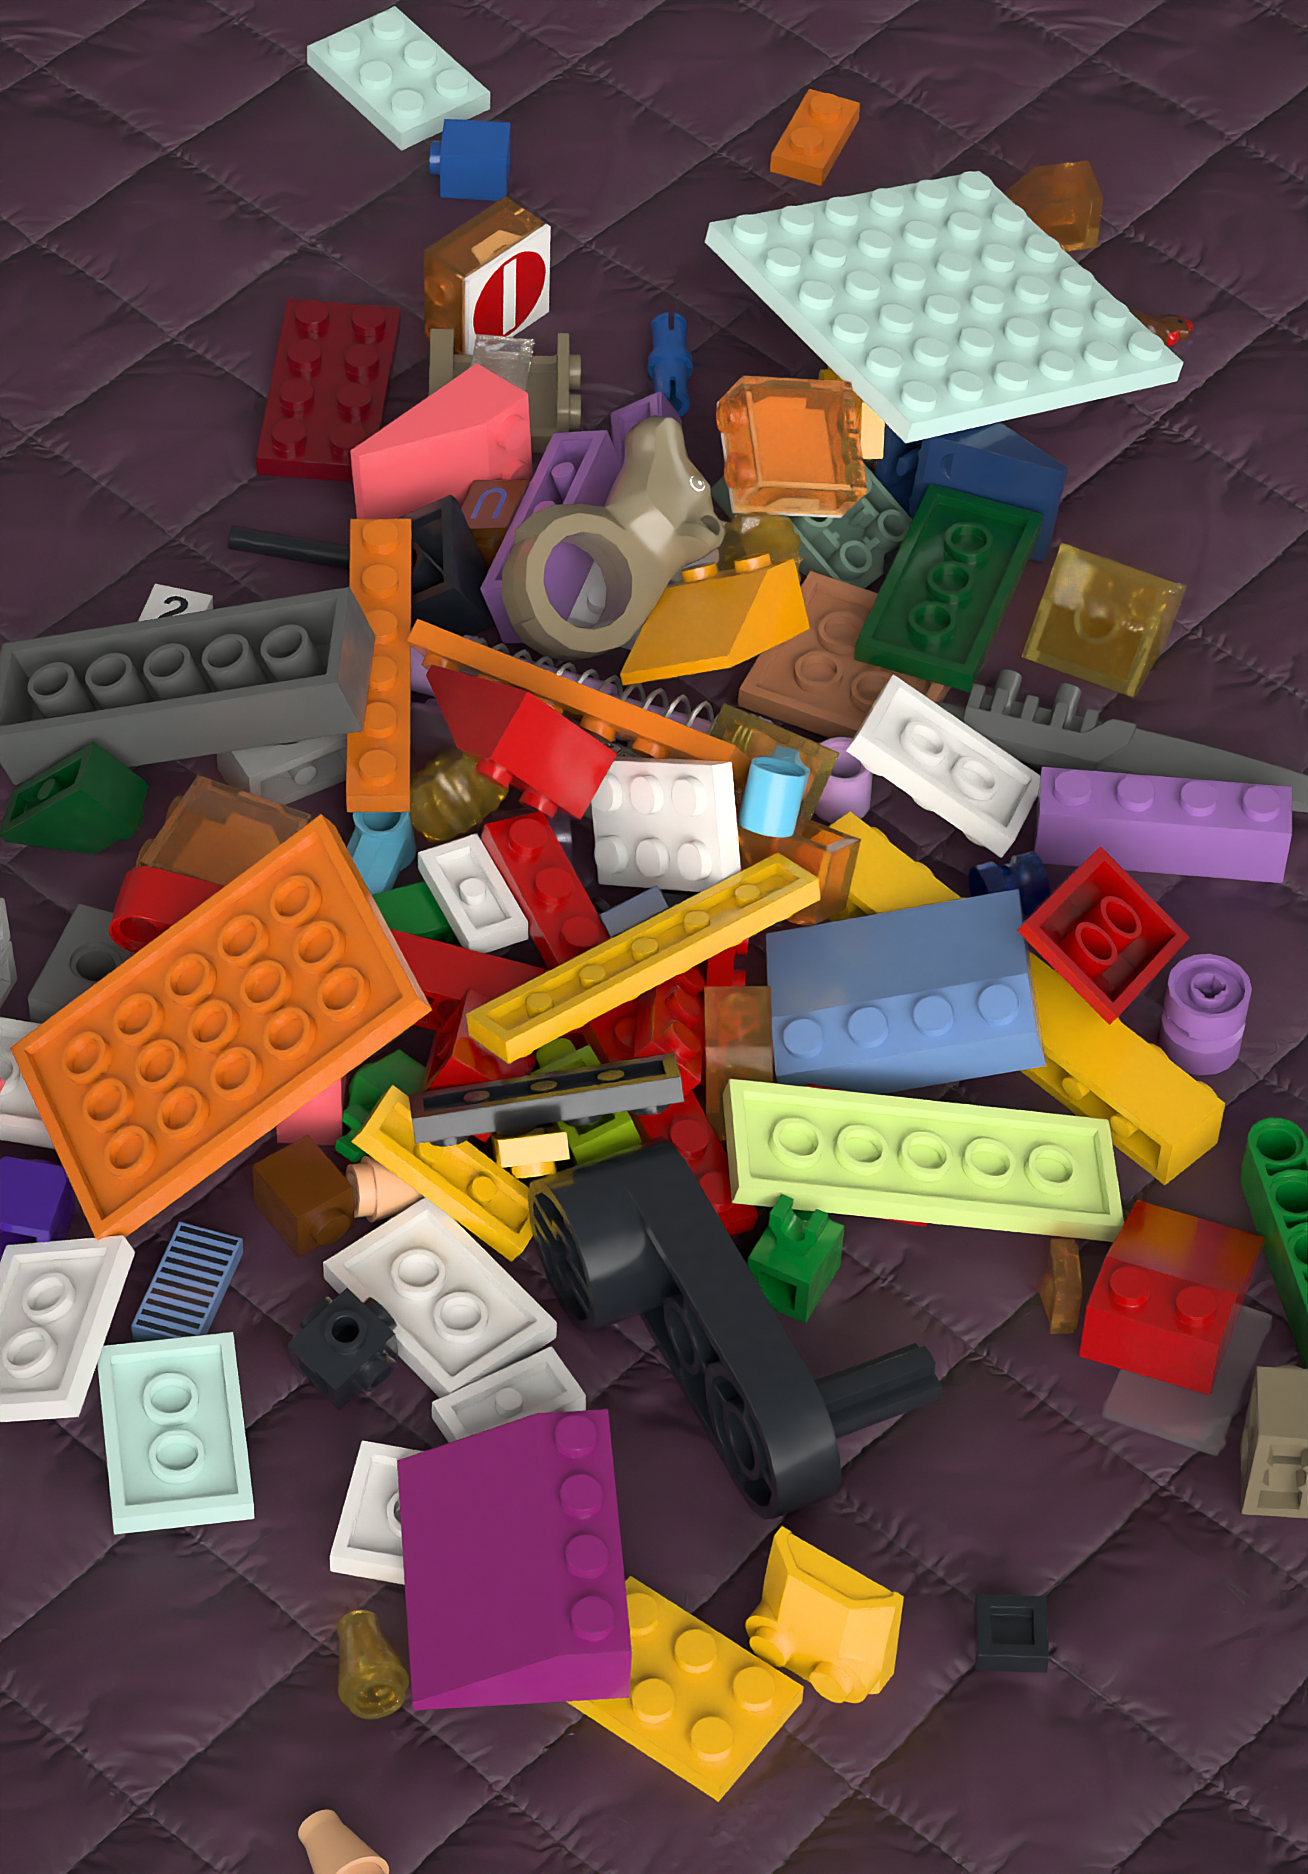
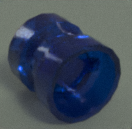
[968,851,1050,916]

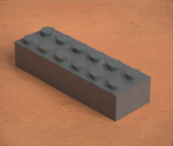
[0,587,375,785]

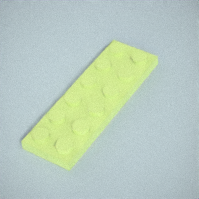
[722,1079,1124,1242]

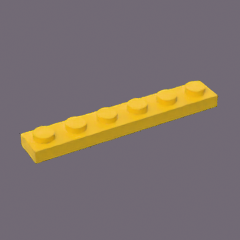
[466,852,820,1064]

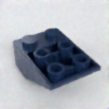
[874,422,1068,562]

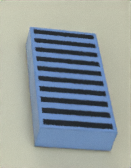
[131,1222,243,1342]

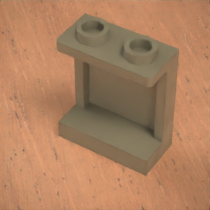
[429,329,581,453]

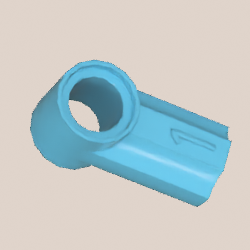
[737,745,810,837]
[347,812,417,895]

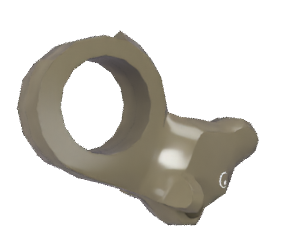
[501,415,726,661]

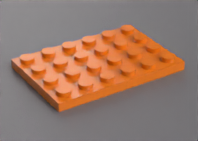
[10,814,432,1240]

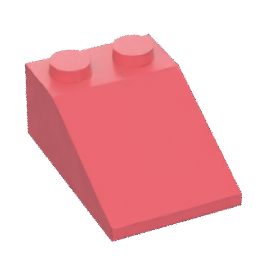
[350,363,533,519]

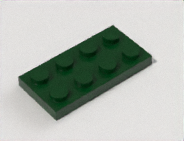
[854,483,1044,693]

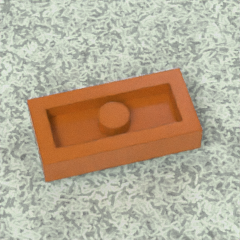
[770,89,860,186]

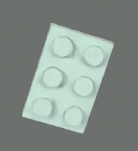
[307,6,490,151]
[97,1332,254,1534]

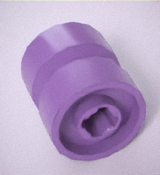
[1158,954,1252,1076]

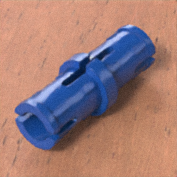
[648,312,693,416]

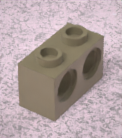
[1240,1365,1308,1518]

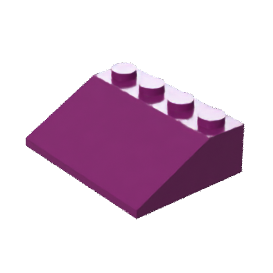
[397,1409,632,1710]

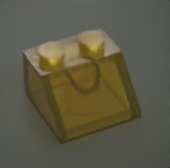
[1021,543,1187,697]

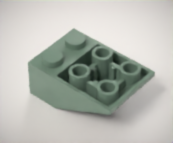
[711,403,913,589]

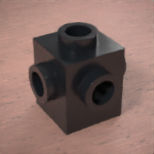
[288,1288,398,1411]

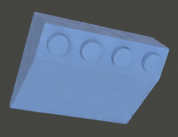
[766,889,1046,1095]

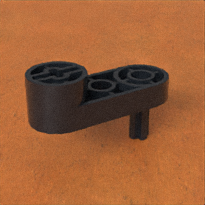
[528,1136,942,1520]

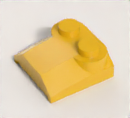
[745,1526,904,1703]

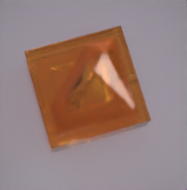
[1036,1239,1082,1334]

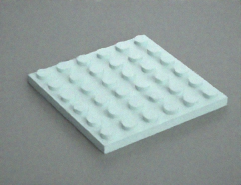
[705,171,1184,443]

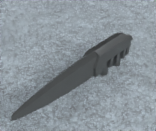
[937,669,1308,813]

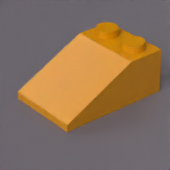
[620,552,810,686]

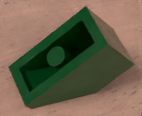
[0,742,149,854]

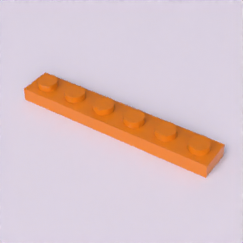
[346,519,412,812]
[407,619,751,788]

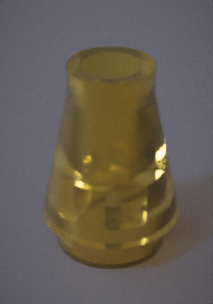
[337,1610,409,1719]

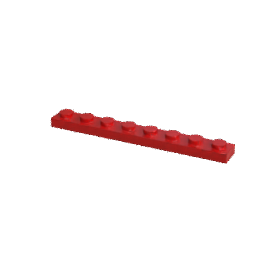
[481,811,759,1236]

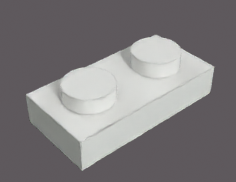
[418,833,528,953]
[432,1346,586,1443]

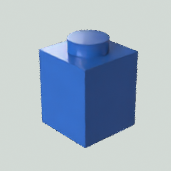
[430,119,511,202]

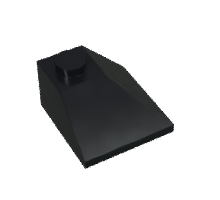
[397,495,494,637]

